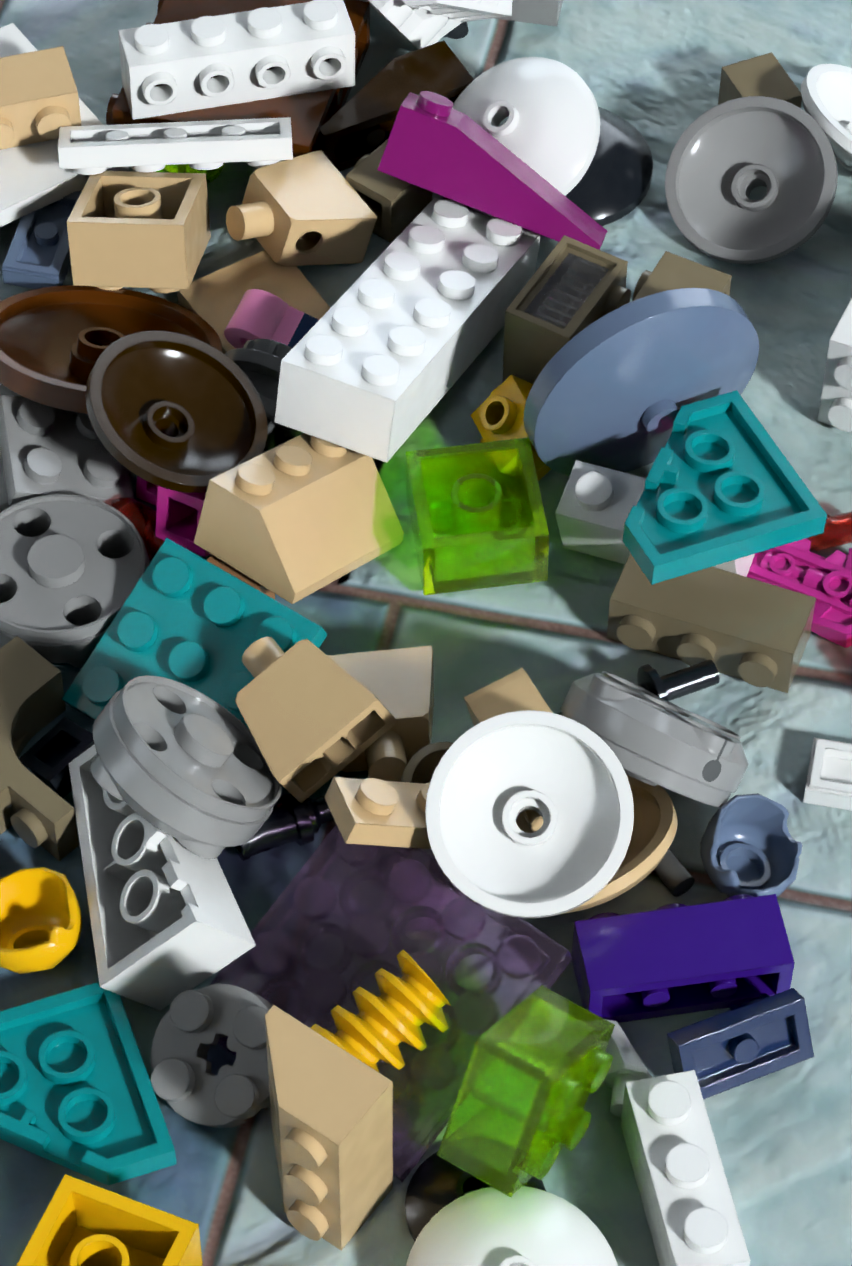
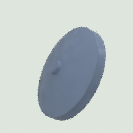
[523,288,759,476]

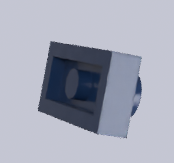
[667,988,814,1100]

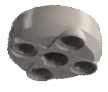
[0,494,149,668]
[560,671,748,808]
[90,675,282,859]

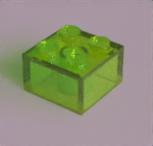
[406,437,549,595]
[437,985,615,1197]

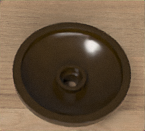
[85,331,268,493]

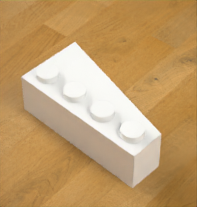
[69,744,256,1010]

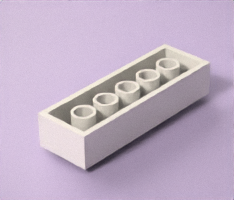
[274,198,541,463]

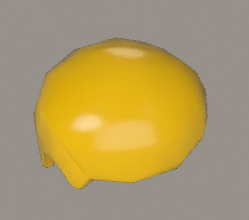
[0,867,82,974]

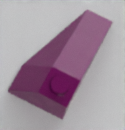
[377,91,607,250]

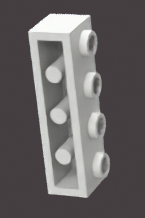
[118,0,355,120]

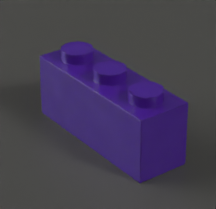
[571,894,795,1027]

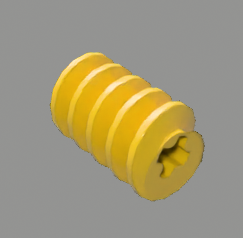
[311,949,451,1073]

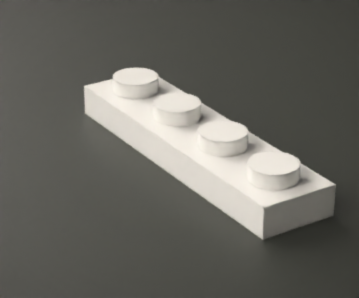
[58,117,293,175]

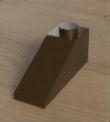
[319,40,474,172]

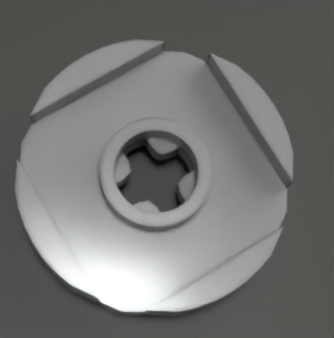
[151,984,272,1128]

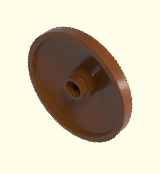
[0,285,223,414]

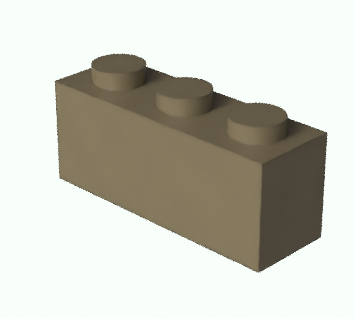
[607,553,816,693]

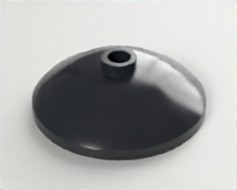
[502,107,653,226]

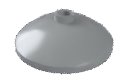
[665,96,838,264]

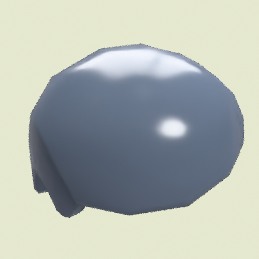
[700,793,803,897]

